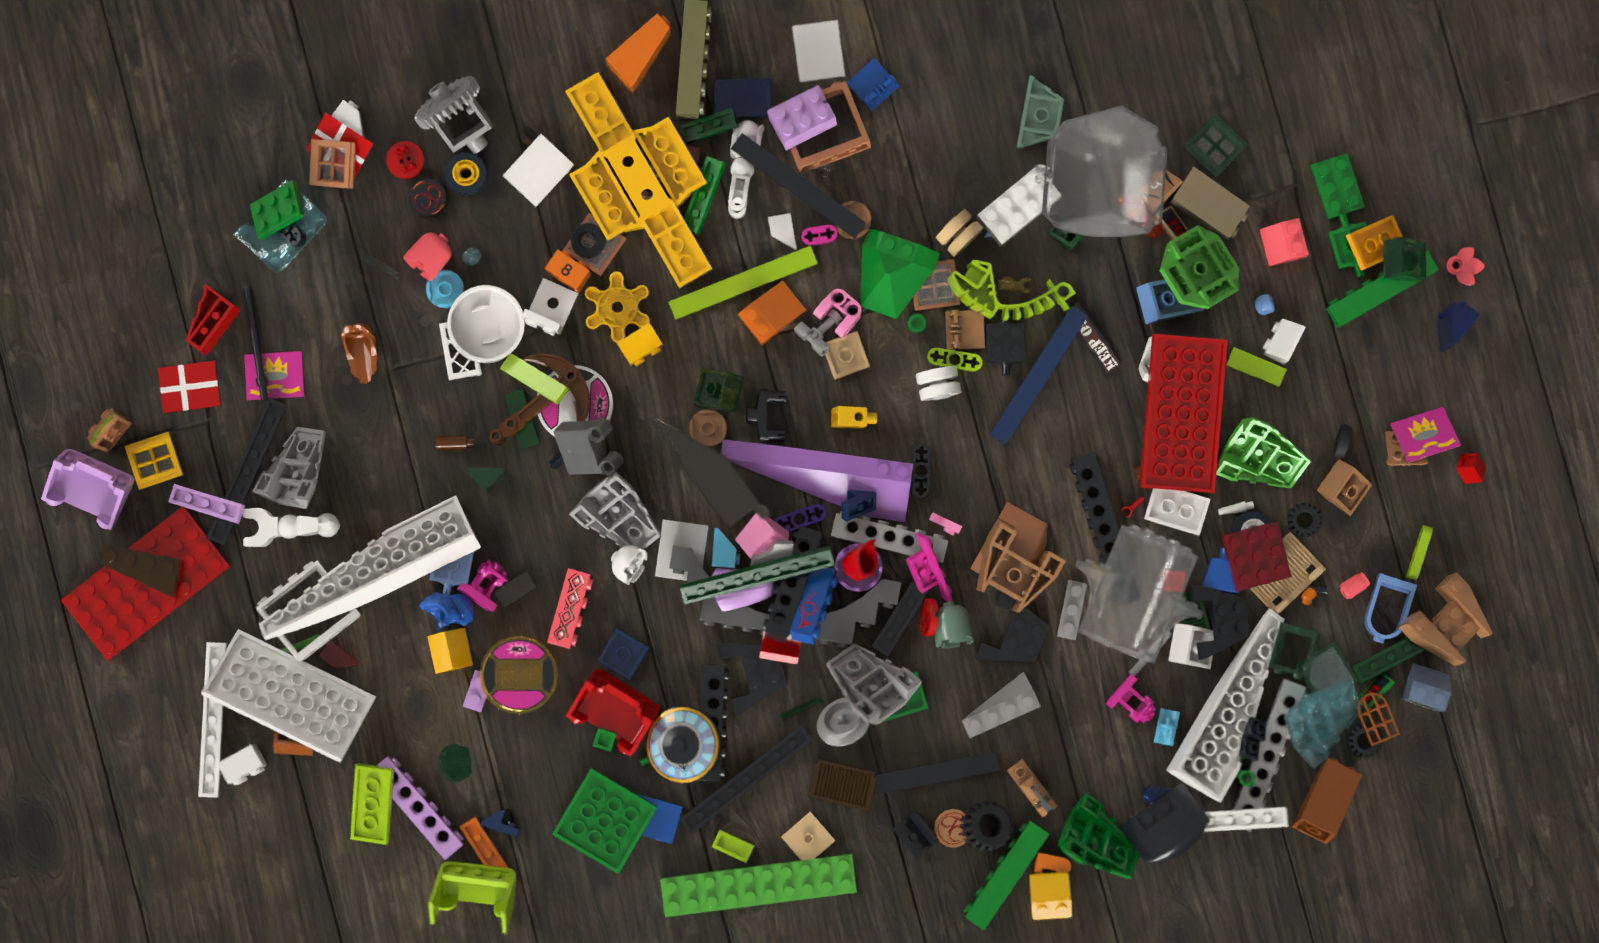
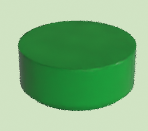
[907,313,927,333]

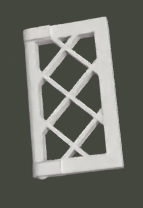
[439,322,482,380]

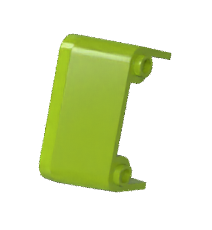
[429,861,516,933]

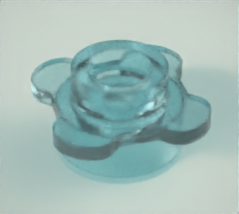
[462,247,482,266]

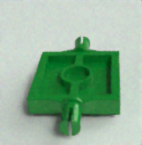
[1328,213,1366,278]

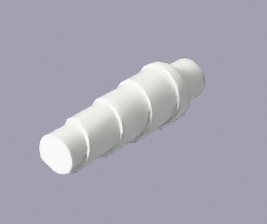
[1218,501,1254,515]

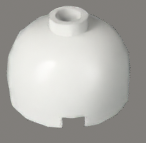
[611,545,647,585]

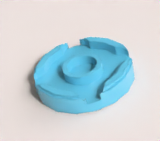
[426,270,464,308]

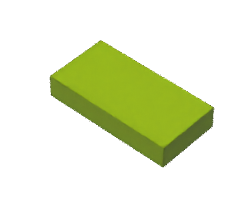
[712,830,755,863]

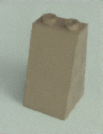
[1170,166,1250,240]

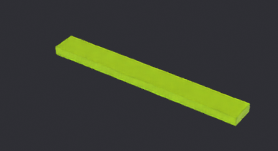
[669,246,818,320]

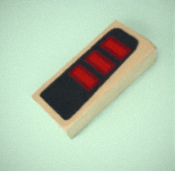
[1155,206,1189,240]

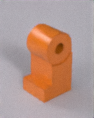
[1032,852,1071,873]

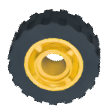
[445,152,487,196]

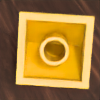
[427,628,473,674]

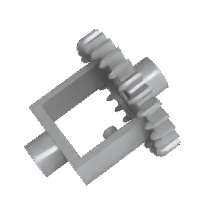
[414,76,493,154]

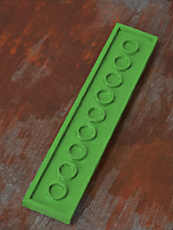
[660,853,857,917]

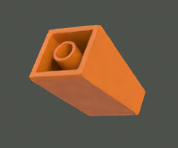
[606,14,671,93]

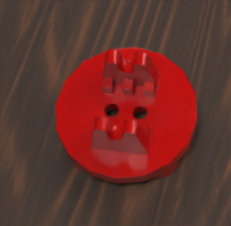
[386,141,424,179]

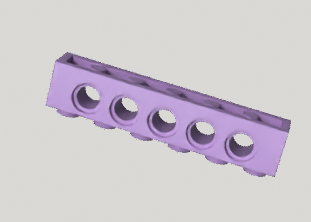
[377,756,464,860]

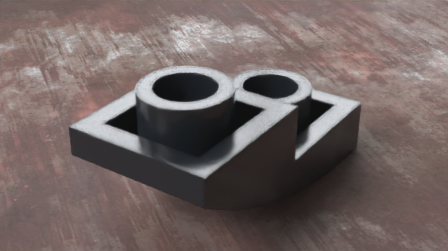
[1239,717,1267,762]

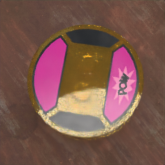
[479,636,557,714]

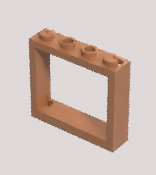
[780,81,871,174]

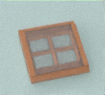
[309,139,356,189]
[564,213,627,276]
[913,259,960,311]

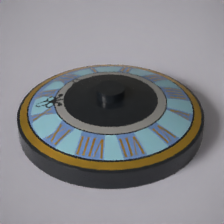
[646,706,722,784]

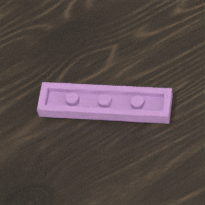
[168,484,245,524]

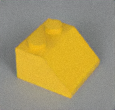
[617,323,663,366]
[1030,872,1072,920]

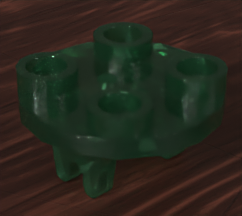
[439,744,472,782]

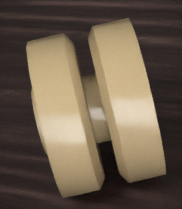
[935,209,984,257]

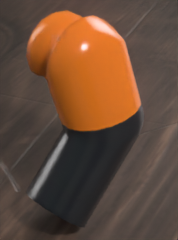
[1301,586,1327,605]

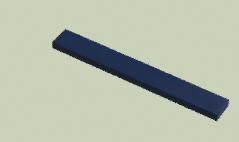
[990,306,1088,445]

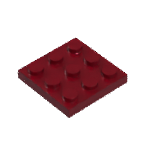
[1221,521,1292,592]

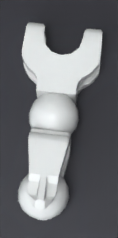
[728,120,764,218]
[243,508,340,547]

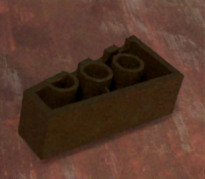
[100,545,183,598]

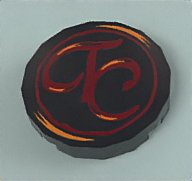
[408,179,447,217]

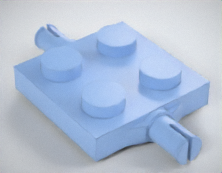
[429,551,474,596]

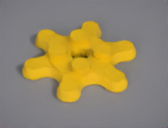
[585,271,650,343]

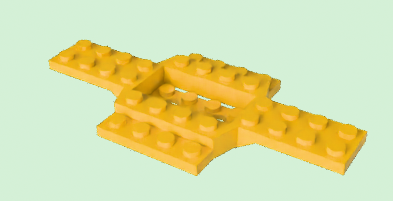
[565,72,712,288]

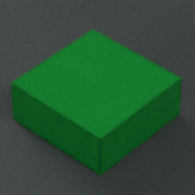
[593,727,617,752]

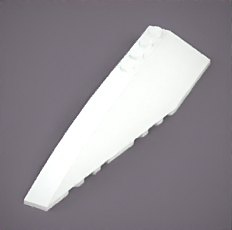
[259,495,481,640]

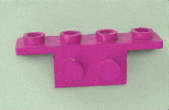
[906,532,953,602]

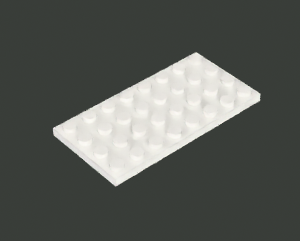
[202,629,376,763]

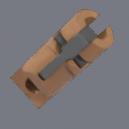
[1006,759,1058,817]

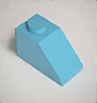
[712,528,740,569]

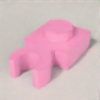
[929,513,962,535]

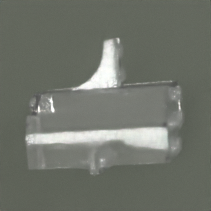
[1075,525,1204,664]

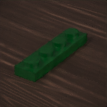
[1351,637,1426,684]

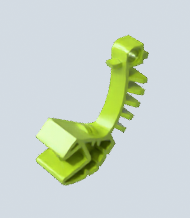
[947,260,1076,321]

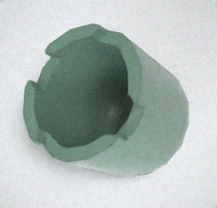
[934,602,974,648]

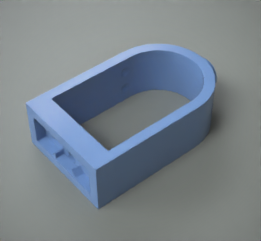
[1364,573,1417,644]

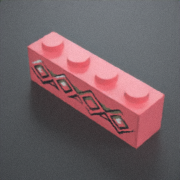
[547,568,594,649]

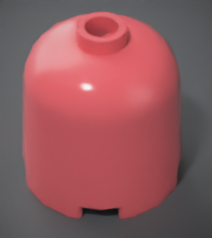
[404,232,452,281]

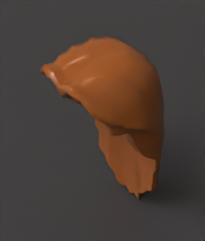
[341,323,378,384]

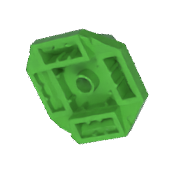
[1160,225,1239,309]

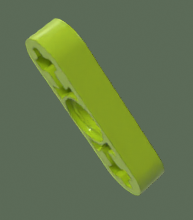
[927,348,982,372]
[1406,525,1433,580]

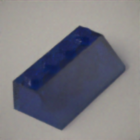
[1437,300,1480,352]

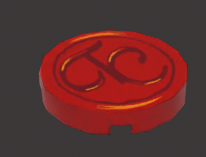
[920,598,938,637]

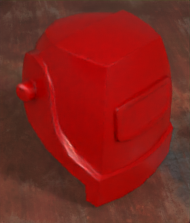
[841,539,878,580]

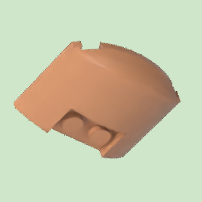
[970,502,1048,574]

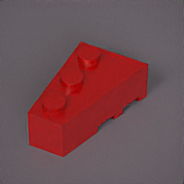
[185,284,241,356]

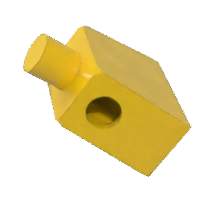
[831,406,877,429]

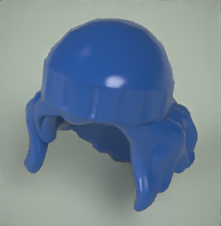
[420,592,474,632]

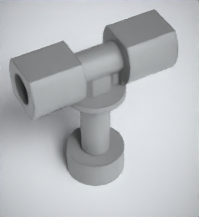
[794,309,843,357]

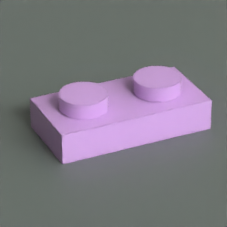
[463,670,488,712]

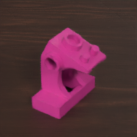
[457,560,508,612]
[1105,674,1156,724]

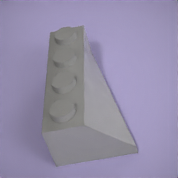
[961,672,1041,738]

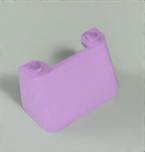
[41,449,135,530]

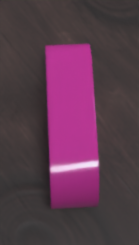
[801,225,837,246]

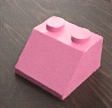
[735,510,789,559]

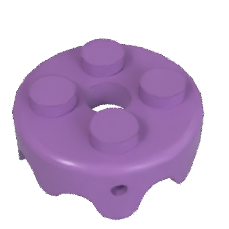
[834,543,883,592]

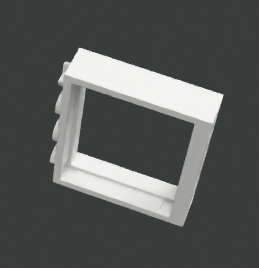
[256,561,360,664]

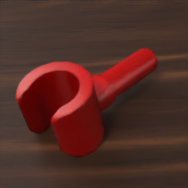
[1121,496,1145,518]

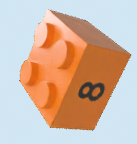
[545,249,591,294]

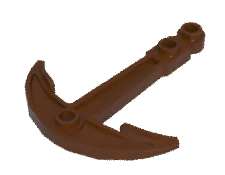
[489,354,590,446]

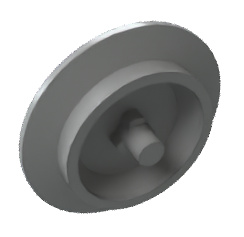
[817,697,870,746]

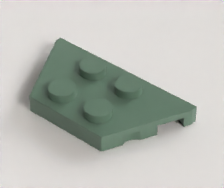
[1017,75,1064,149]

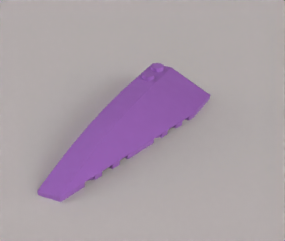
[720,439,913,522]

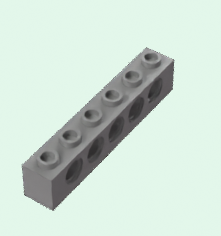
[831,512,948,564]

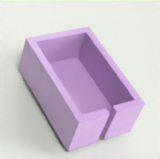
[767,85,837,150]

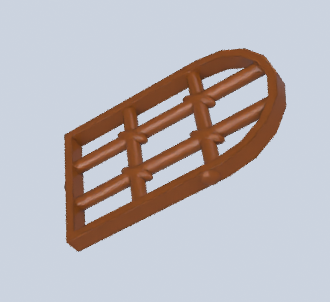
[1357,693,1400,746]

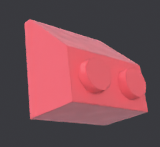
[1259,218,1309,267]

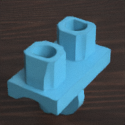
[1154,708,1180,746]

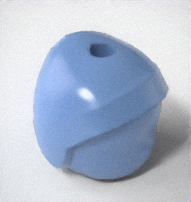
[1254,294,1275,315]

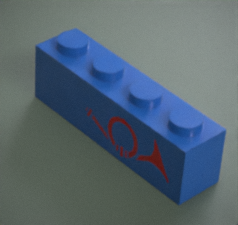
[790,567,838,645]

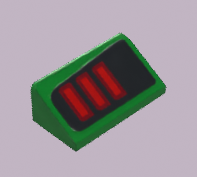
[1356,673,1395,710]

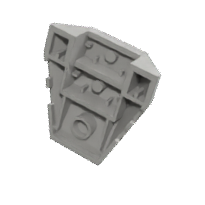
[252,427,326,509]
[569,473,661,549]
[826,644,922,725]

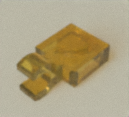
[997,277,1031,293]

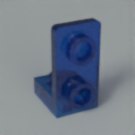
[1142,785,1171,805]

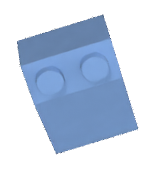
[1136,279,1204,324]

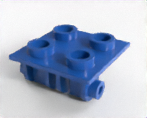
[847,58,900,111]

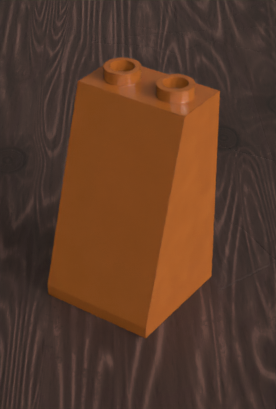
[1292,758,1362,844]

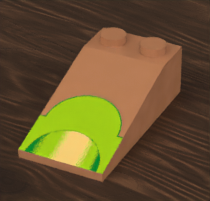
[87,407,132,453]

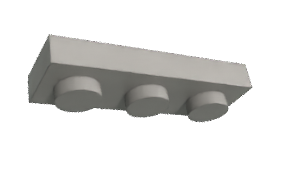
[1057,580,1087,640]

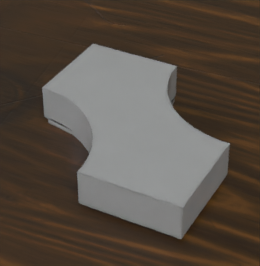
[751,540,794,566]

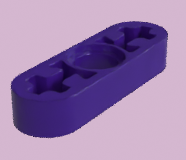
[774,504,826,532]

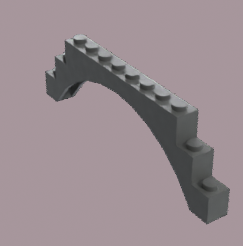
[669,545,901,648]

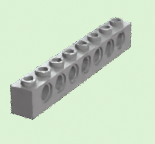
[1232,679,1307,832]

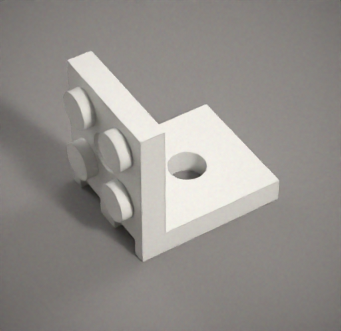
[522,278,578,336]

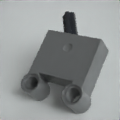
[549,418,623,476]

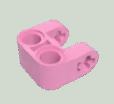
[813,289,862,338]

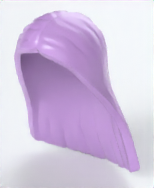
[713,567,776,611]

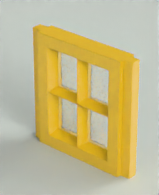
[125,431,183,490]

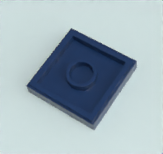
[597,628,650,681]

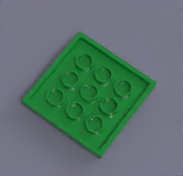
[552,768,658,874]

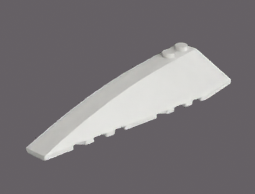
[1167,609,1284,802]

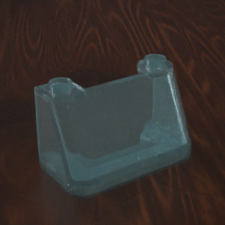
[233,179,327,273]

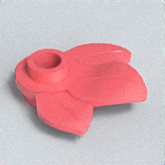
[1446,247,1485,285]

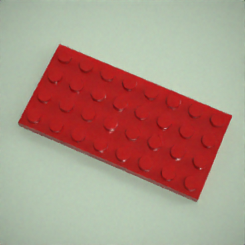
[1139,334,1228,493]
[61,507,231,661]

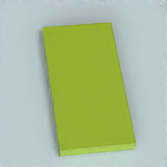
[350,763,394,845]

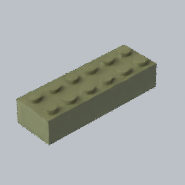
[676,0,712,120]

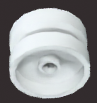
[916,366,962,401]

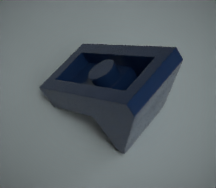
[841,490,877,522]
[480,808,520,837]

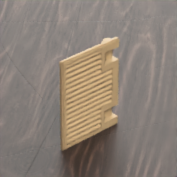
[1250,532,1326,614]

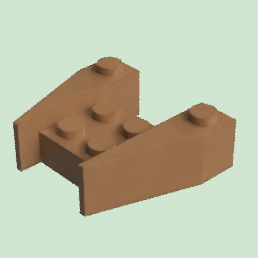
[976,522,1066,612]
[1399,572,1492,666]

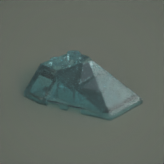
[1284,679,1362,769]

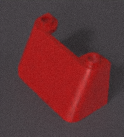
[566,669,660,756]

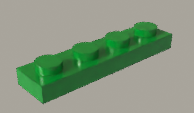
[684,156,726,235]

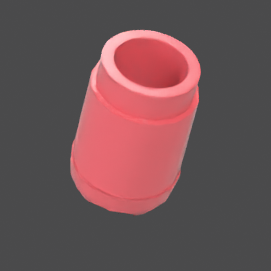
[1339,572,1370,599]

